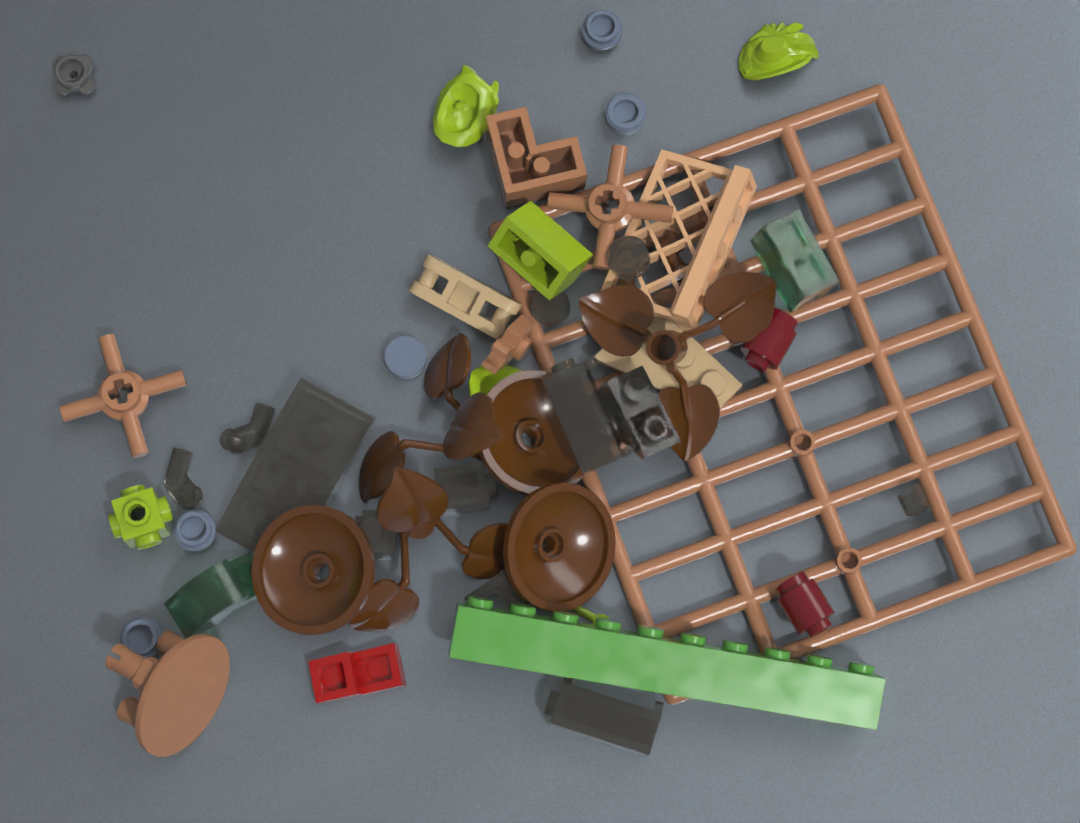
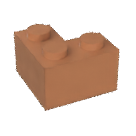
[486,107,587,208]

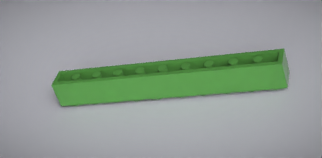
[448,596,886,730]

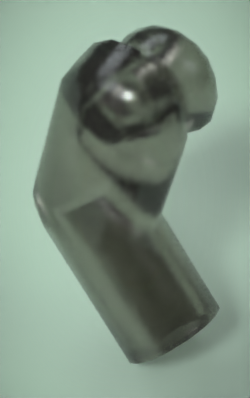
[220,403,276,455]
[164,448,203,509]

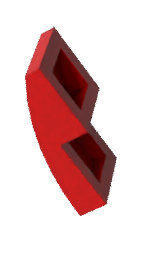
[308,643,407,704]

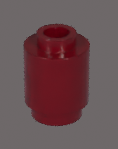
[740,307,798,373]
[775,571,835,638]

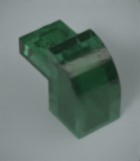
[164,552,257,639]

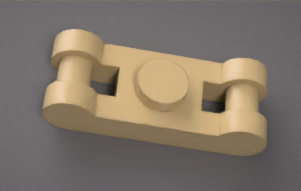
[409,253,522,339]

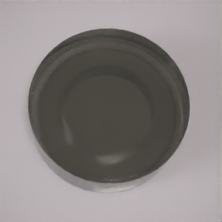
[606,236,651,280]
[528,289,571,327]

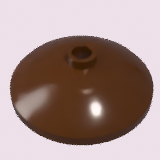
[479,370,597,496]
[503,482,616,611]
[251,505,375,635]

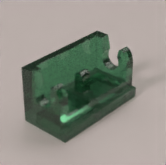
[750,209,840,313]

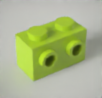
[487,201,593,301]

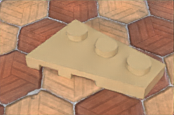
[593,301,743,410]

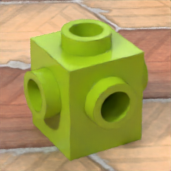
[108,485,174,550]

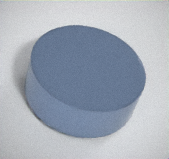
[605,93,646,136]
[385,336,427,380]

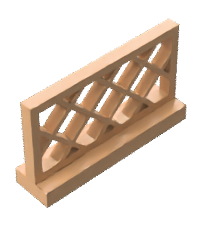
[600,149,757,331]

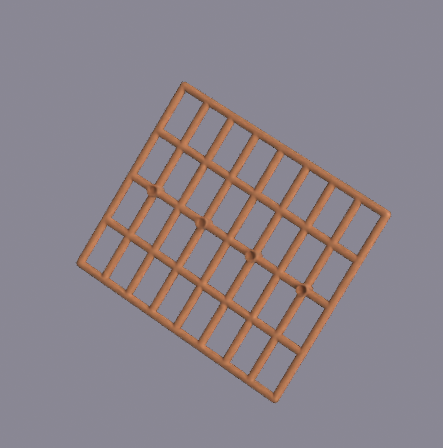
[488,84,1077,705]

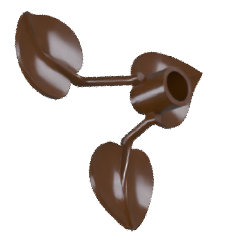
[579,272,777,461]
[359,333,505,504]
[349,466,508,632]

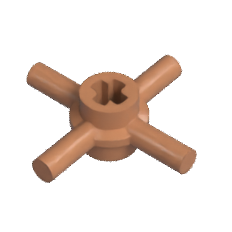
[548,145,673,270]
[59,334,187,458]

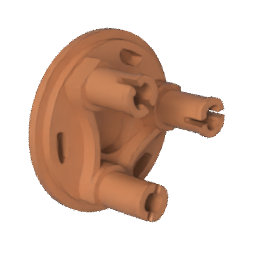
[105,630,230,757]

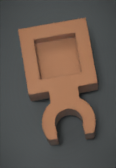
[481,314,535,375]

